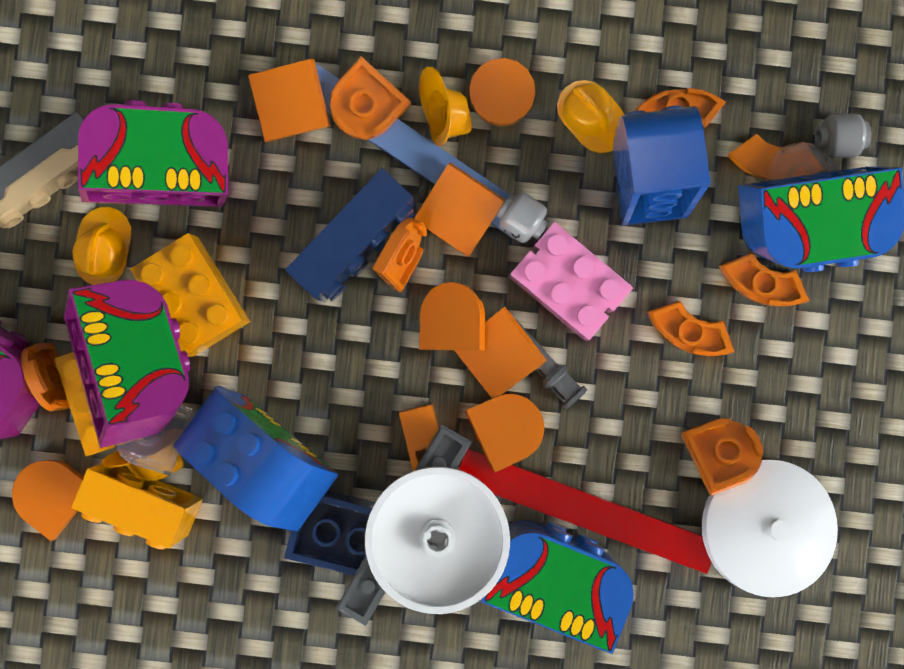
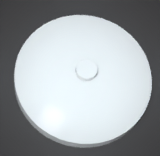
[702,459,838,597]
[365,466,510,614]

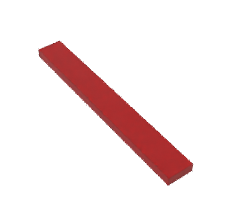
[458,448,712,574]

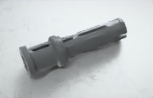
[515,319,588,410]

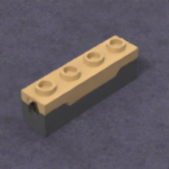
[0,112,85,228]

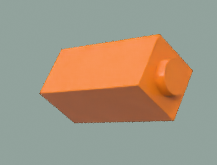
[399,403,439,471]

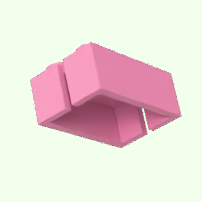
[509,222,633,341]

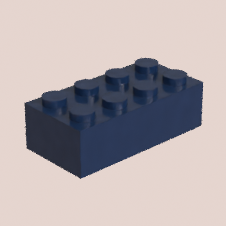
[285,168,415,303]
[284,490,376,576]

